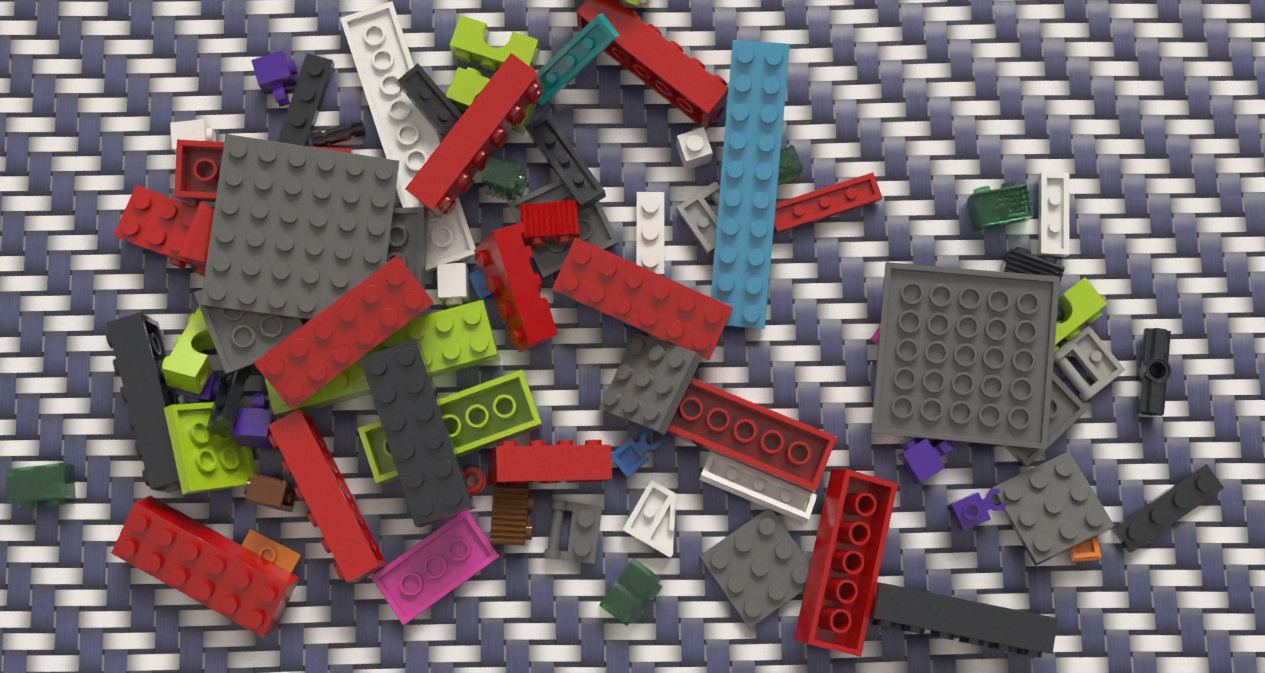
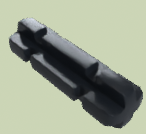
[311,120,366,147]

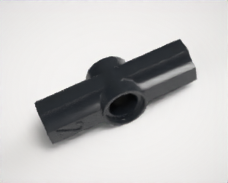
[1136,328,1172,416]

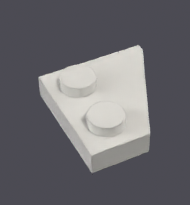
[623,480,676,558]

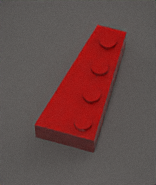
[474,222,558,353]
[487,440,612,486]

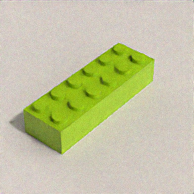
[358,370,543,485]

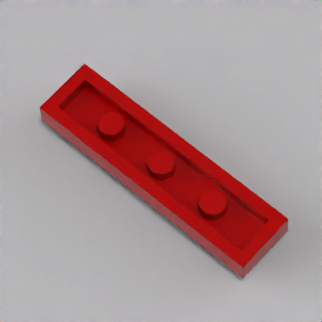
[774,172,882,234]

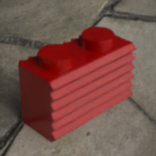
[520,200,580,247]

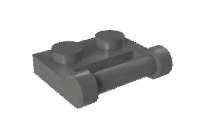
[544,500,602,564]

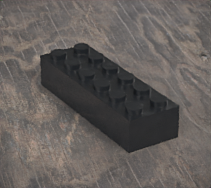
[106,312,181,493]
[360,339,476,528]
[869,582,1058,658]

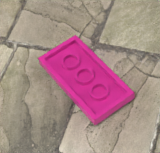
[371,511,500,625]

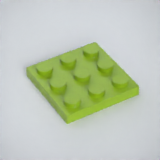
[164,402,257,494]

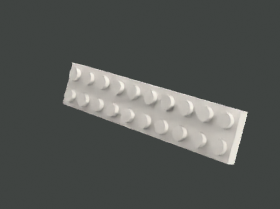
[340,1,476,273]

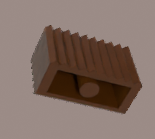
[244,473,297,512]
[490,485,535,546]

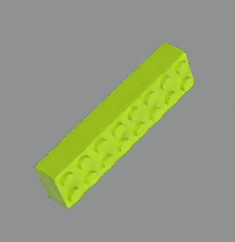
[264,300,500,418]

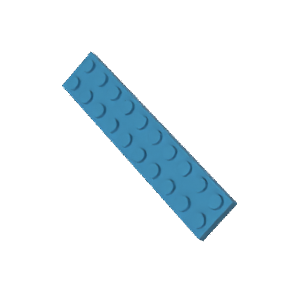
[711,40,790,329]

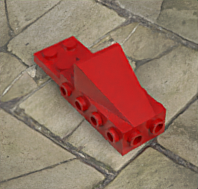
[114,185,214,277]

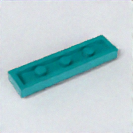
[538,13,620,106]

